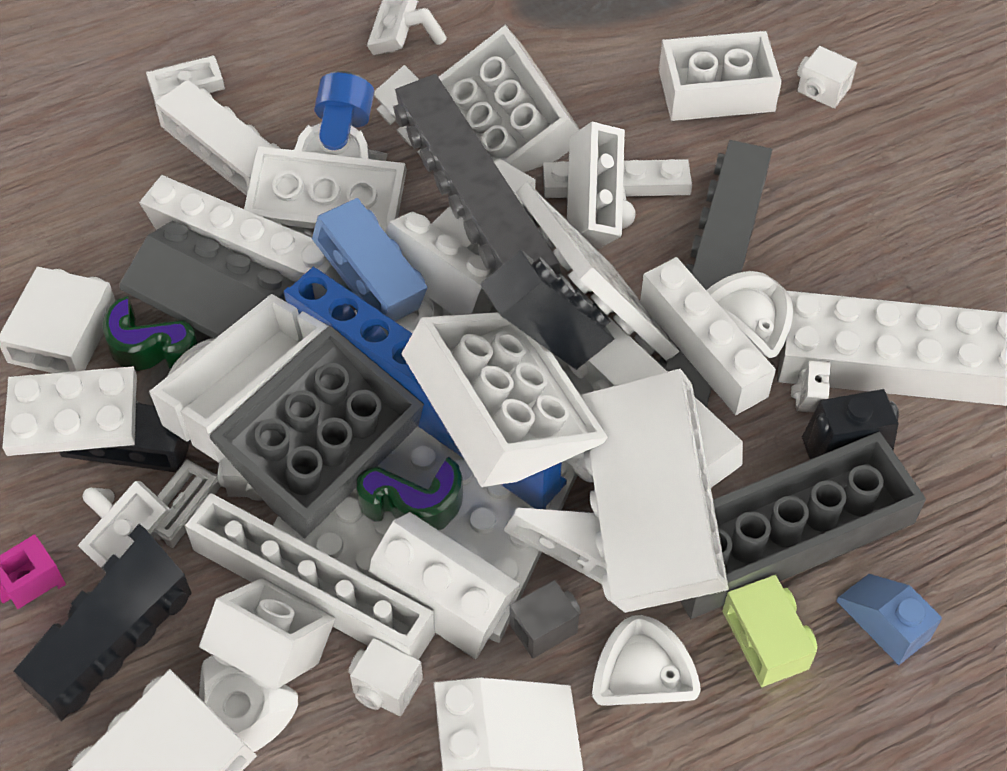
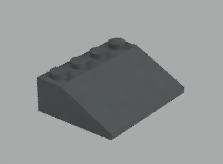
[210,325,424,539]

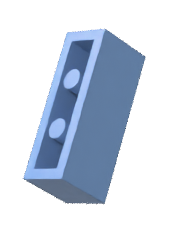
[312,198,428,328]

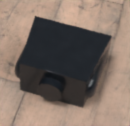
[802,389,899,460]

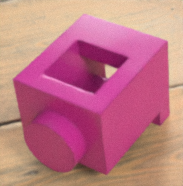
[0,534,66,609]

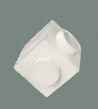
[797,46,857,109]
[349,638,423,717]

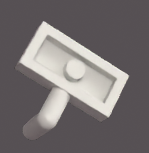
[367,0,446,56]
[78,481,171,567]

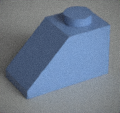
[837,574,942,665]

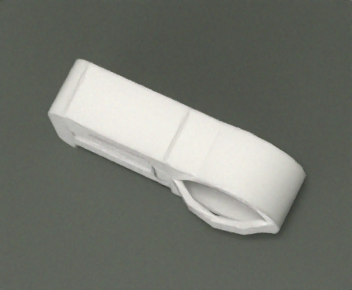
[791,361,830,412]

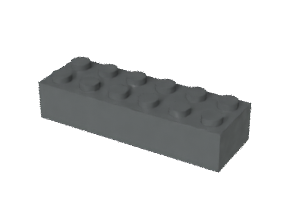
[680,432,926,619]

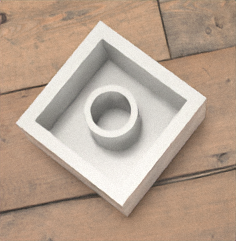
[199,578,336,690]

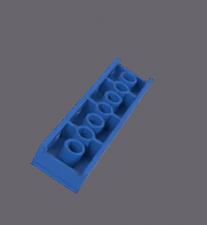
[284,266,567,510]

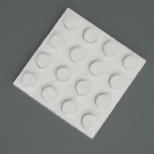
[516,182,679,361]

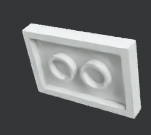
[2,366,137,456]

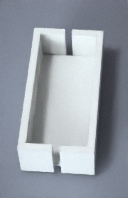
[149,294,328,462]

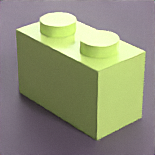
[722,575,817,688]

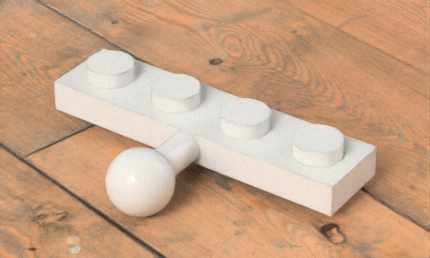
[543,159,692,229]

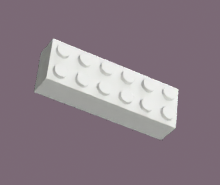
[778,291,1007,406]

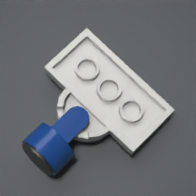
[244,71,407,233]

